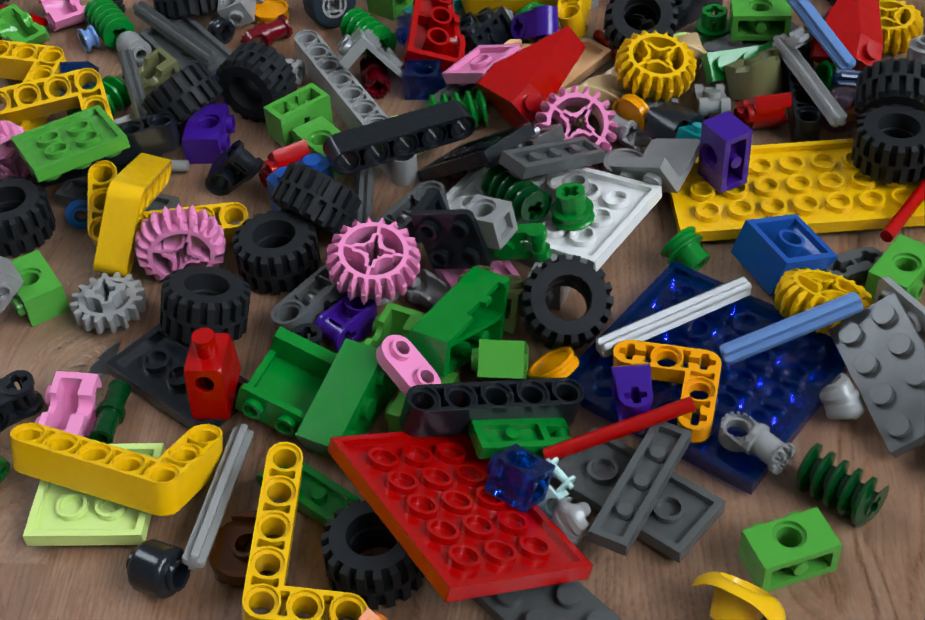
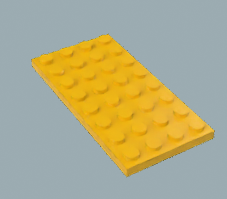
[668,138,925,242]

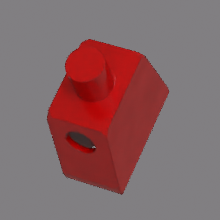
[184,328,241,419]

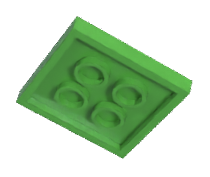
[10,104,130,182]

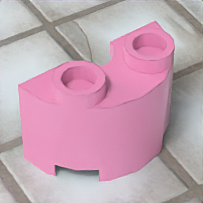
[38,0,86,31]
[35,371,102,437]

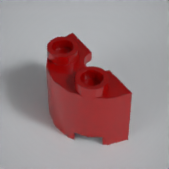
[734,92,792,129]
[258,139,311,187]

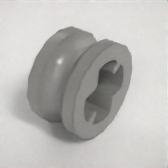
[285,58,305,85]

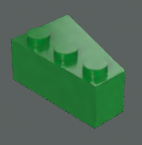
[407,266,510,377]
[295,338,399,460]

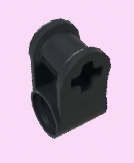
[205,140,264,196]
[0,370,44,432]

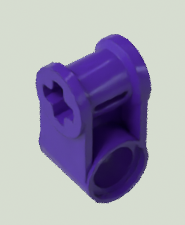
[511,5,559,41]
[314,293,378,352]
[611,363,653,435]

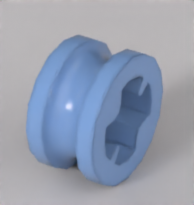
[77,25,101,52]

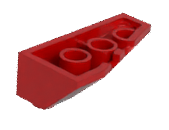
[401,0,466,79]
[809,0,883,71]
[476,26,586,128]

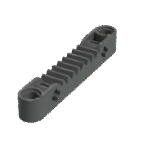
[270,180,450,340]

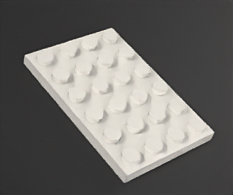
[446,163,662,272]

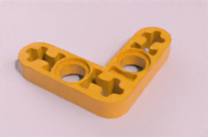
[613,340,722,443]

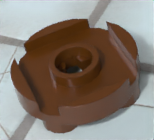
[208,511,280,587]

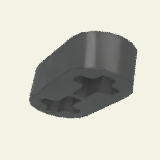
[823,247,883,285]

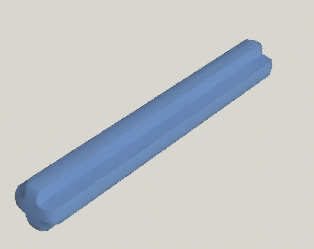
[786,0,856,70]
[719,292,863,365]

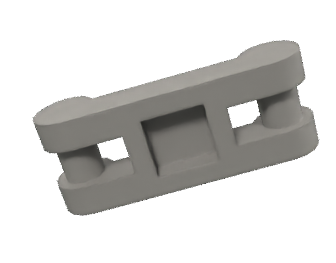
[693,84,731,116]

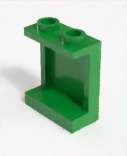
[235,326,337,440]

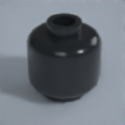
[126,539,191,599]

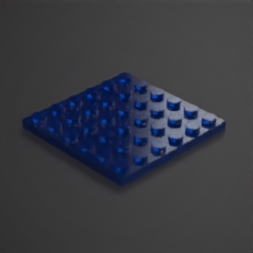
[567,261,848,495]

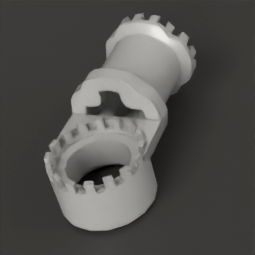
[599,112,653,154]
[718,411,797,475]

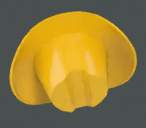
[691,571,786,620]

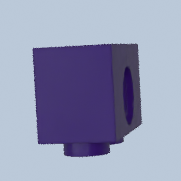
[181,104,235,164]
[697,111,753,194]

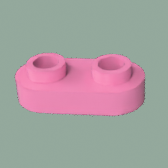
[376,335,441,396]

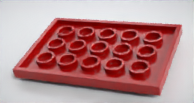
[327,431,593,603]

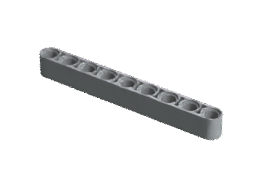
[294,30,419,187]

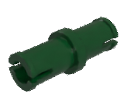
[89,379,131,444]

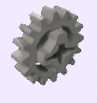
[70,272,148,334]

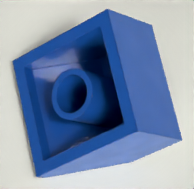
[731,214,838,296]

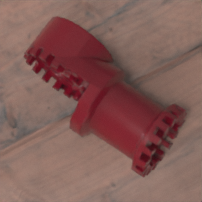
[240,14,293,47]
[360,55,391,99]

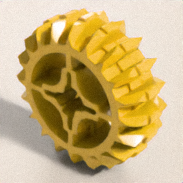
[879,0,924,56]
[614,30,697,103]
[774,267,874,336]

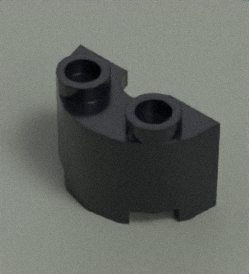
[643,101,705,139]

